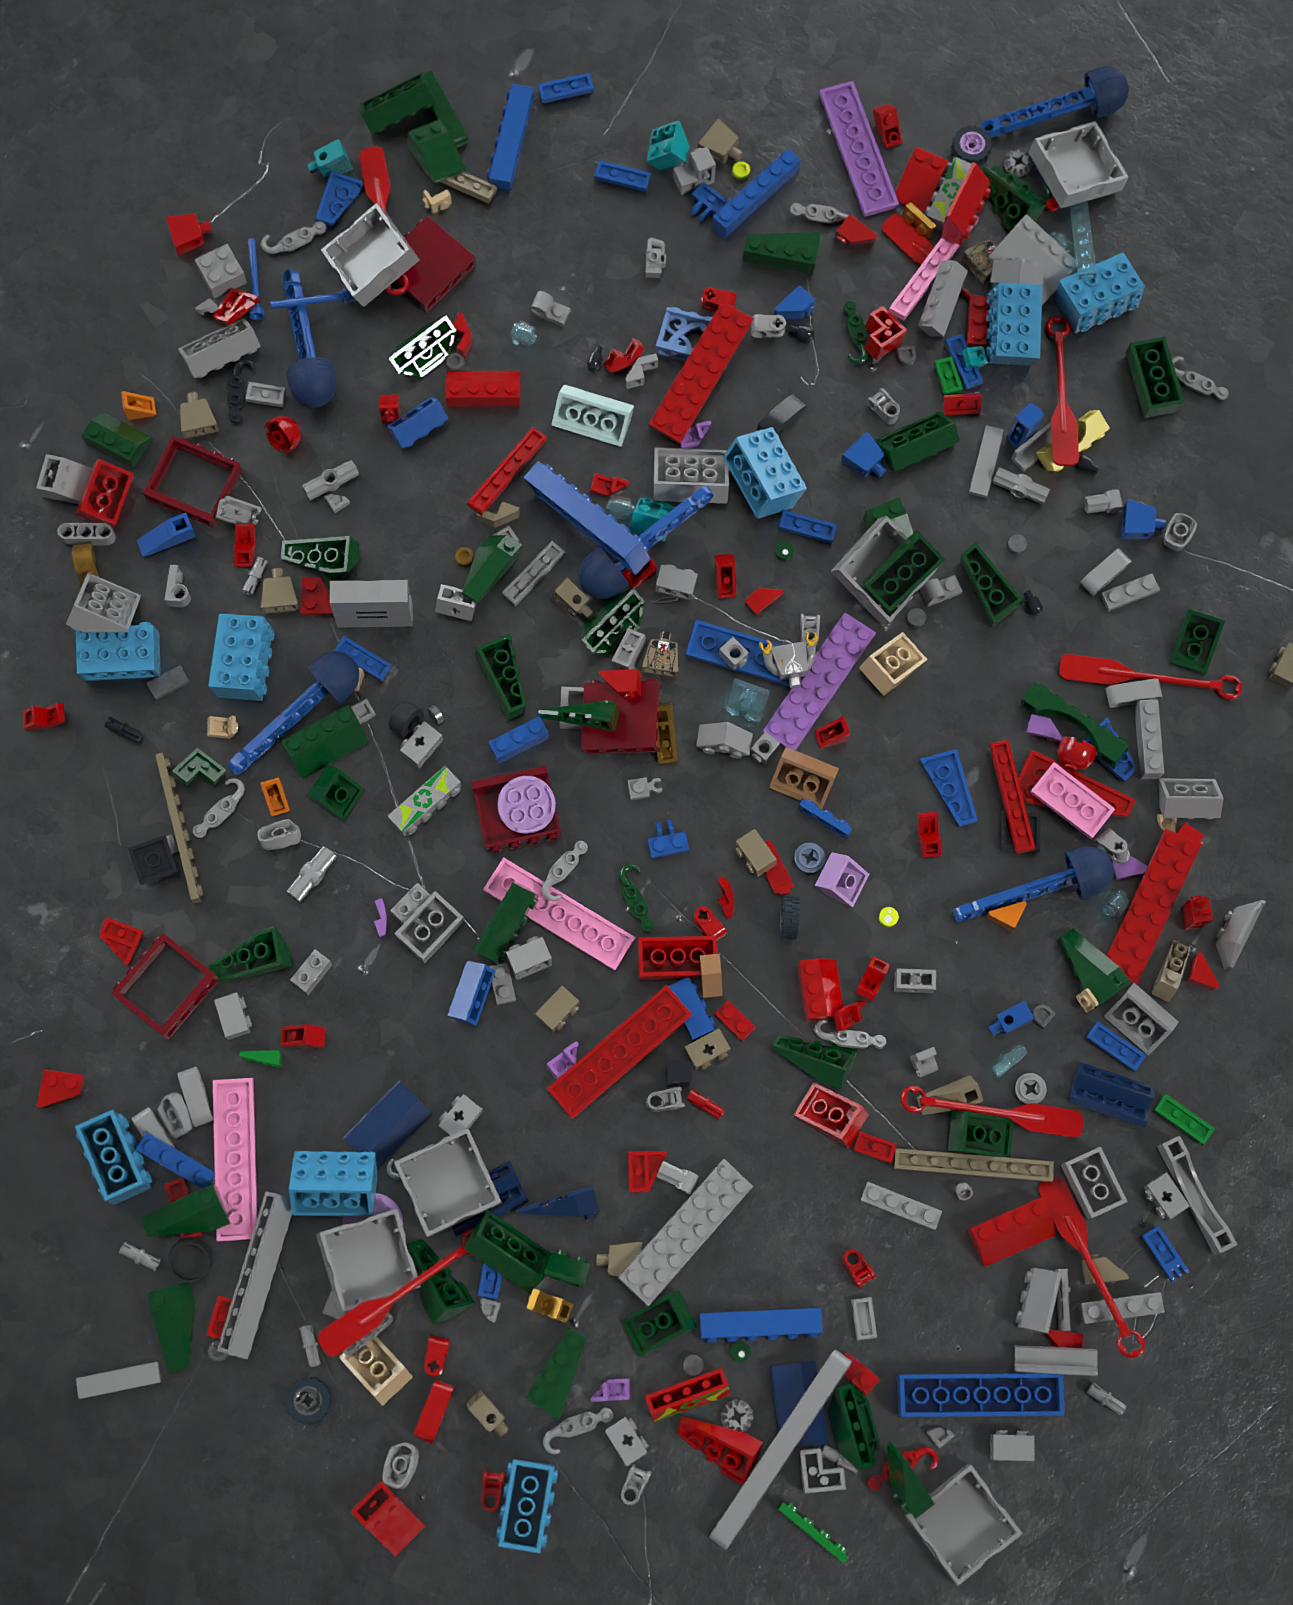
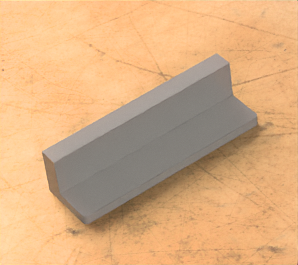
[1011,422,1052,472]
[1015,1345,1098,1376]

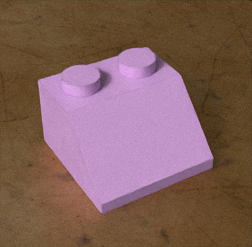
[815,852,870,908]

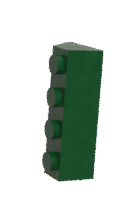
[360,72,435,134]
[875,411,960,471]
[281,704,369,779]
[473,882,538,962]
[464,1210,551,1294]

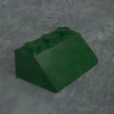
[81,412,153,469]

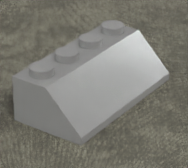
[178,318,261,378]

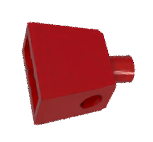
[166,213,212,256]

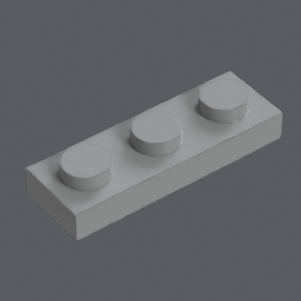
[1100,574,1160,611]

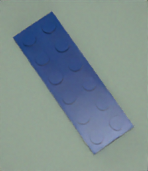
[685,620,790,687]

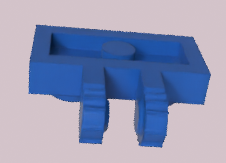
[691,182,729,222]
[647,820,689,859]

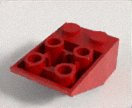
[351,1481,425,1556]

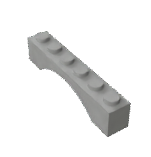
[1157,1136,1237,1255]

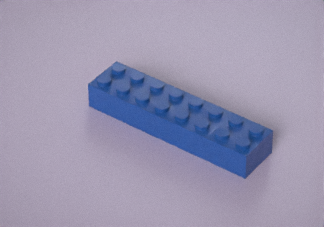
[523,461,651,575]
[897,1373,1065,1417]

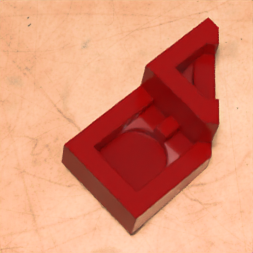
[589,473,629,497]
[744,588,785,615]
[717,876,734,919]
[833,1000,866,1031]
[1044,1329,1083,1348]

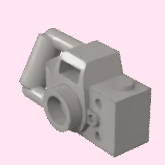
[646,237,666,278]

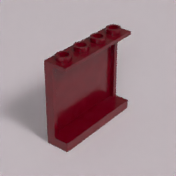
[394,216,476,313]
[581,678,662,754]
[471,766,562,853]

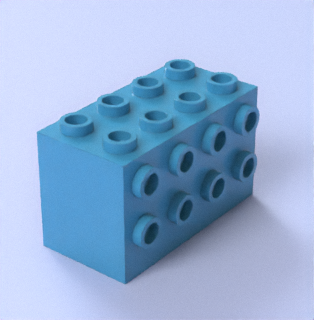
[1054,253,1145,334]
[985,282,1042,366]
[723,427,807,519]
[208,614,274,701]
[76,622,161,681]
[75,1110,152,1205]
[289,1151,378,1216]
[496,1459,558,1553]

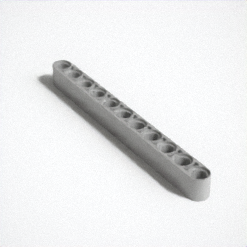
[709,1350,852,1550]

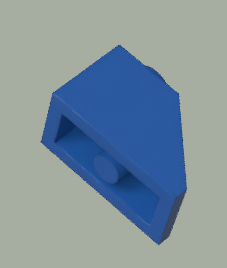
[773,285,815,319]

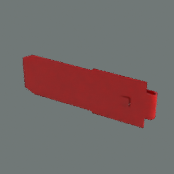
[765,840,794,897]

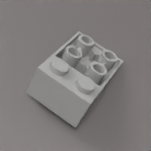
[36,454,92,504]

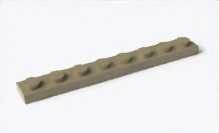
[155,753,203,904]
[894,1148,1054,1182]

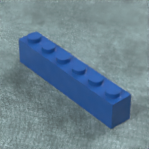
[487,84,534,191]
[712,148,801,239]
[699,1308,823,1343]

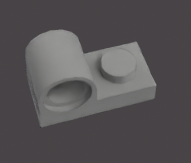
[530,291,571,327]
[164,564,191,607]
[920,575,962,607]
[910,1047,938,1078]

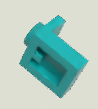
[962,346,988,369]

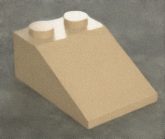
[859,632,928,696]
[339,1336,413,1406]

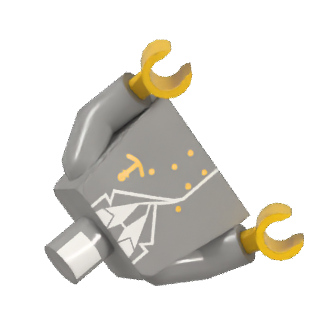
[759,632,818,688]

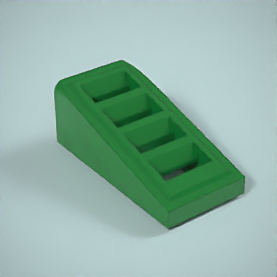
[240,1050,282,1068]

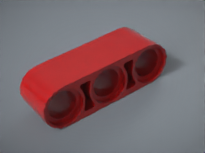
[413,1379,455,1443]

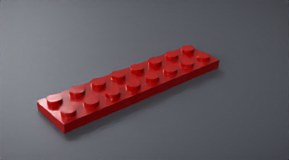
[649,301,754,444]
[1106,829,1201,984]
[547,985,693,1119]

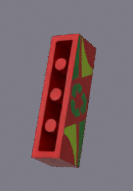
[645,1368,731,1423]

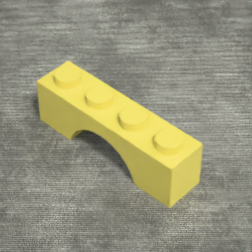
[1036,410,1110,472]

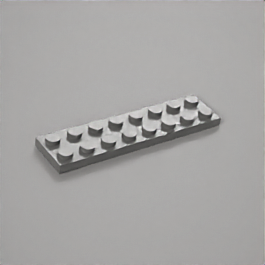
[618,1159,753,1306]

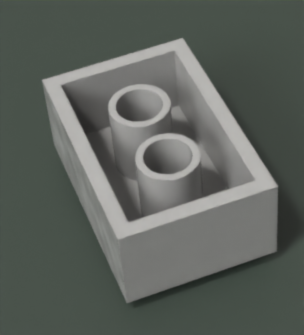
[394,891,465,964]
[1061,1147,1128,1220]

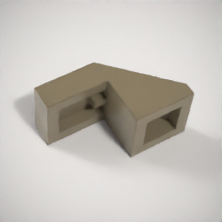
[476,502,520,528]

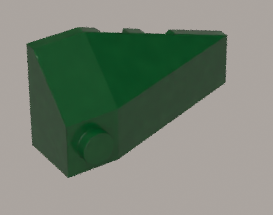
[538,700,620,732]
[209,927,292,984]
[1059,928,1131,1009]
[771,1035,858,1089]
[141,1184,231,1237]
[406,1239,474,1324]
[146,1282,195,1373]

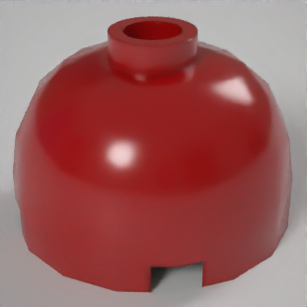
[264,416,301,454]
[1057,737,1097,772]

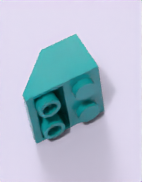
[647,120,690,171]
[629,498,675,541]

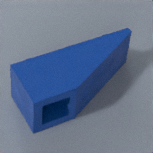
[136,513,196,557]

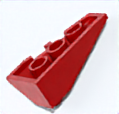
[677,1416,763,1485]

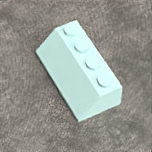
[552,385,634,447]

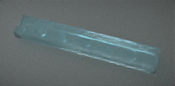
[1069,201,1097,280]

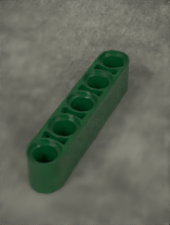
[424,70,469,148]

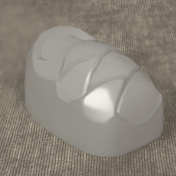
[1164,513,1198,551]
[257,819,301,850]
[157,1093,193,1138]
[383,1443,419,1489]

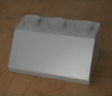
[1158,778,1224,819]
[1104,983,1179,1056]
[1016,1268,1062,1334]

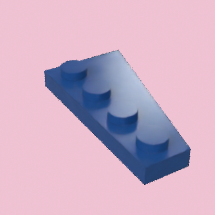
[920,749,978,827]

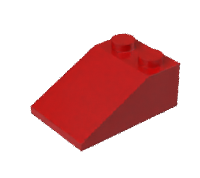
[895,147,949,214]
[794,1083,869,1148]

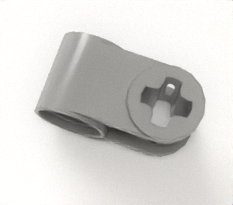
[751,314,786,338]
[867,388,900,425]
[800,614,820,647]
[1094,828,1130,864]
[646,1087,685,1112]
[620,1463,651,1505]

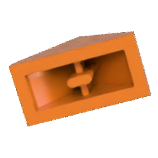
[121,391,156,420]
[260,777,290,817]
[986,901,1027,932]

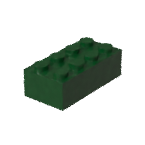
[1125,336,1185,418]
[862,530,945,612]

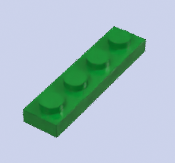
[777,1502,848,1563]

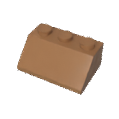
[769,747,839,809]

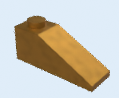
[657,702,678,764]

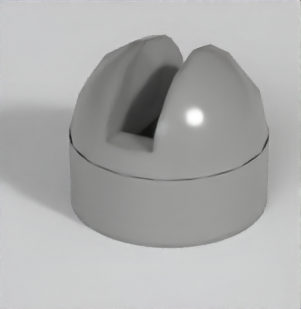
[955,1183,973,1201]

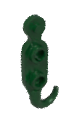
[991,166,1051,203]
[843,301,869,364]
[619,864,654,932]

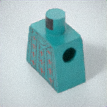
[307,139,353,178]

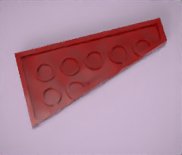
[1018,750,1135,818]

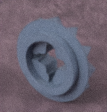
[794,843,825,873]

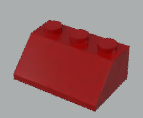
[797,958,843,1022]

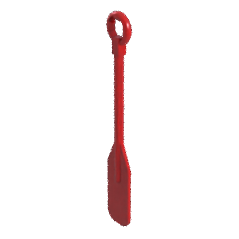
[359,146,409,296]
[882,214,989,322]
[1045,316,1079,466]
[1059,654,1242,700]
[900,1086,1083,1138]
[1038,1177,1146,1358]
[318,1228,474,1356]

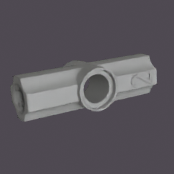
[302,460,359,500]
[992,467,1050,505]
[287,846,337,902]

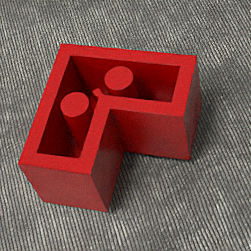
[864,306,907,360]

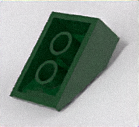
[408,120,466,184]
[863,497,913,538]
[1170,607,1225,674]
[948,1111,1014,1158]
[544,1250,591,1289]
[621,1291,697,1357]
[887,1441,935,1519]

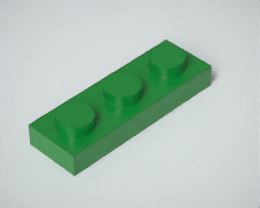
[1153,1094,1215,1145]

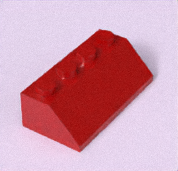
[941,162,991,245]
[445,371,520,407]
[638,936,717,980]
[967,1197,1056,1267]

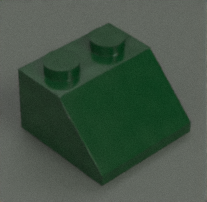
[306,765,365,821]

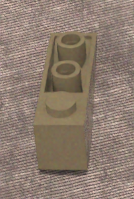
[1151,940,1191,1002]
[916,1075,983,1115]

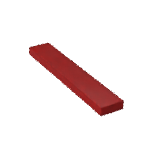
[467,427,547,516]
[989,740,1036,854]

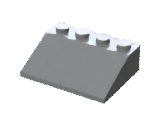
[987,214,1079,305]
[653,448,729,503]
[66,573,141,632]

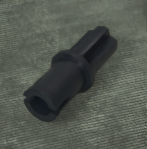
[105,717,143,742]

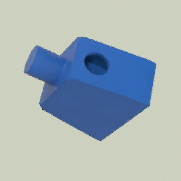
[841,432,887,478]
[1121,500,1166,539]
[988,1001,1034,1036]

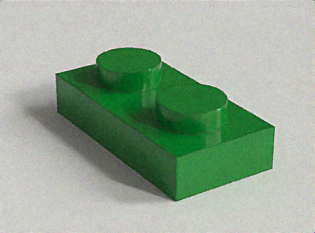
[934,357,963,395]

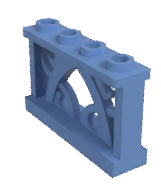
[655,307,727,372]

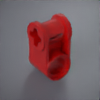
[701,287,737,311]
[693,906,727,940]
[842,1250,877,1289]
[424,1335,450,1377]
[481,1470,505,1511]

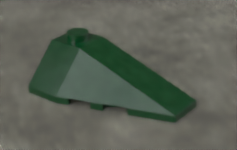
[981,166,1046,232]
[462,535,522,604]
[281,536,360,574]

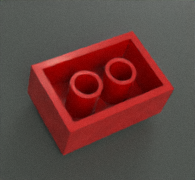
[75,459,134,528]

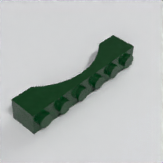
[1021,682,1129,769]

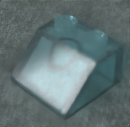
[725,678,770,722]

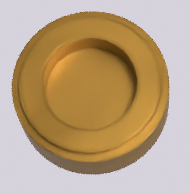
[455,547,474,567]

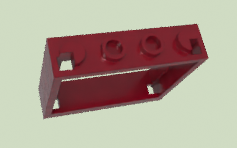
[143,436,242,528]
[111,933,220,1040]

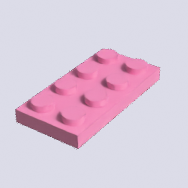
[1030,762,1115,839]

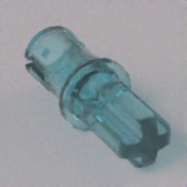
[992,1045,1028,1077]

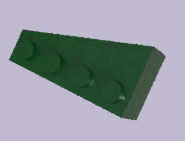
[742,232,821,274]
[960,543,1023,627]
[475,633,527,721]
[525,1328,587,1420]

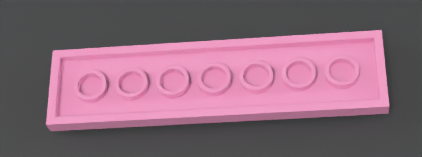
[483,858,635,971]
[213,1078,258,1242]

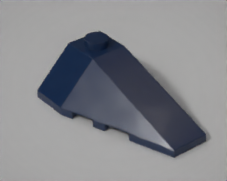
[515,1186,599,1220]

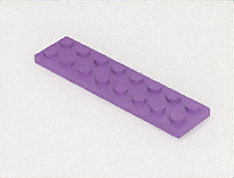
[819,81,899,217]
[762,613,876,751]

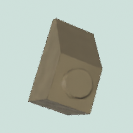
[1081,1254,1129,1285]

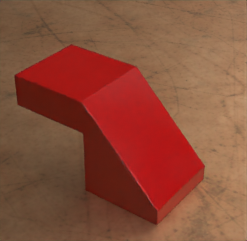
[453,312,472,359]
[604,338,645,373]
[233,523,256,567]
[23,703,65,730]
[918,812,942,858]
[856,956,890,1001]

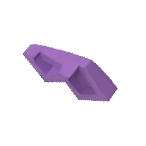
[680,421,711,449]
[1027,714,1062,742]
[1112,856,1147,880]
[374,898,388,937]
[545,1041,578,1080]
[591,1379,631,1402]

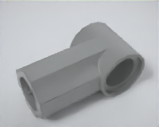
[1084,490,1123,514]
[656,1161,699,1195]

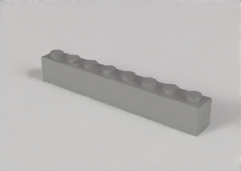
[217,1192,292,1359]

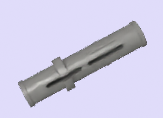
[1055,1269,1071,1331]

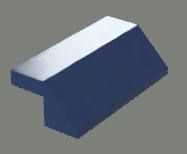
[1069,1062,1155,1128]
[343,1080,432,1169]
[451,1161,528,1236]
[769,1360,828,1449]

